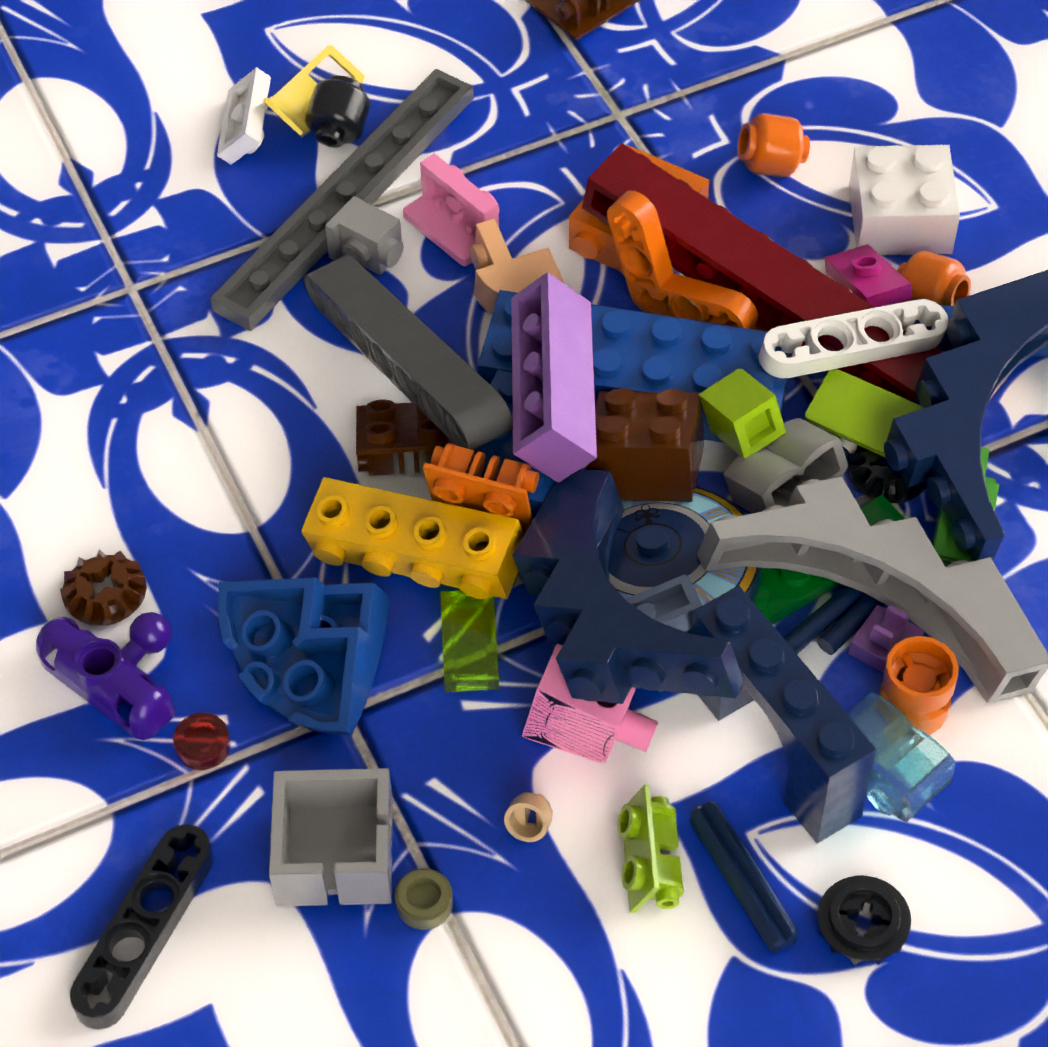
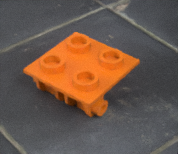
[423,443,539,534]

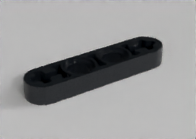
[70,824,213,1030]

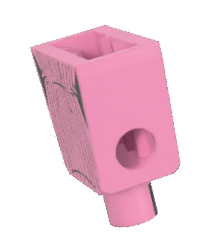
[522,643,659,762]

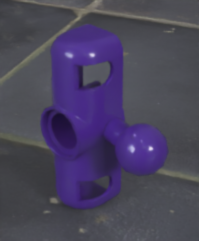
[35,612,176,740]

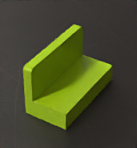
[805,369,923,458]

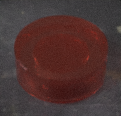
[173,713,231,770]

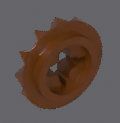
[60,549,147,626]

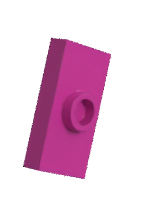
[824,244,912,308]

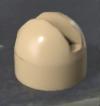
[504,792,553,842]

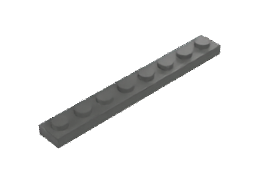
[210,68,474,331]

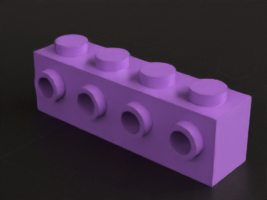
[511,272,597,483]

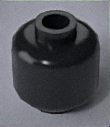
[305,75,370,148]

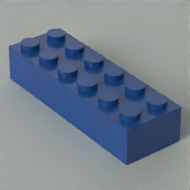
[477,290,793,443]

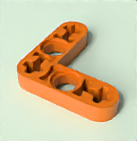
[607,190,758,329]

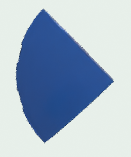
[218,577,390,735]

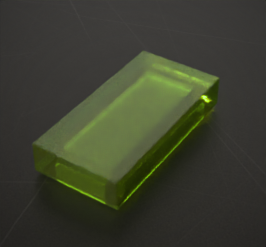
[440,590,499,692]

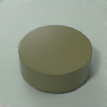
[395,868,453,930]

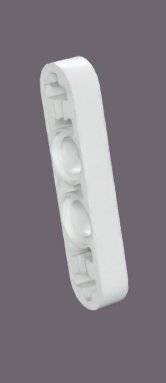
[758,299,949,378]

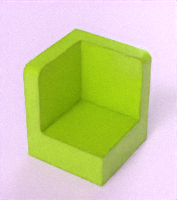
[699,369,786,459]

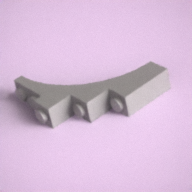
[696,477,1048,703]

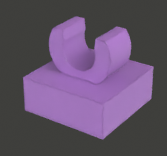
[848,604,924,673]

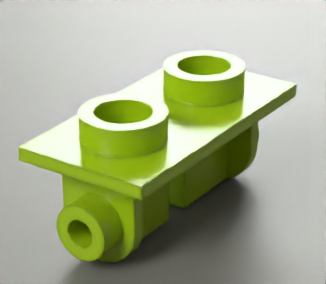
[617,784,684,913]

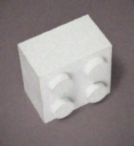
[849,145,960,255]

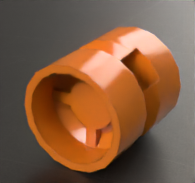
[878,636,959,738]

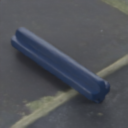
[690,801,798,953]

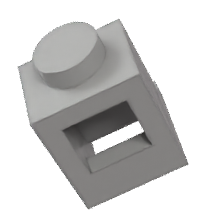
[325,196,404,275]

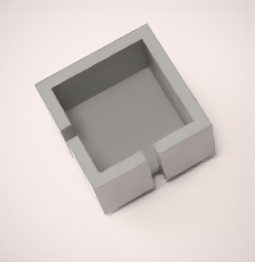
[269,768,393,906]

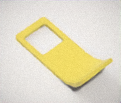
[263,45,365,137]

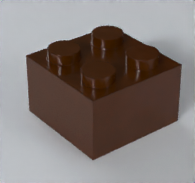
[586,388,704,502]

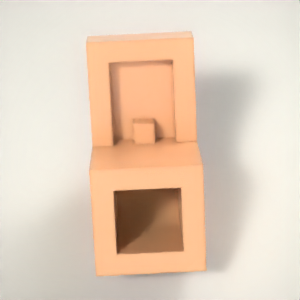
[470,218,565,314]

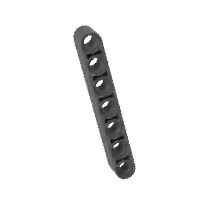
[304,254,513,450]

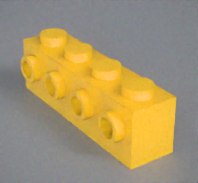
[301,477,524,599]

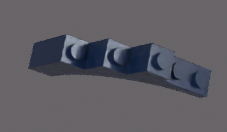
[884,270,1048,561]
[512,469,744,704]

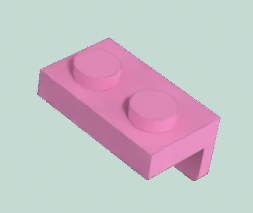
[403,153,499,266]

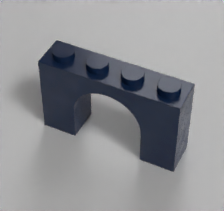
[691,585,877,844]

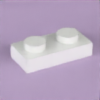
[217,67,271,165]

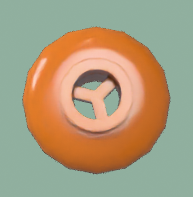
[737,113,810,178]
[897,251,971,306]

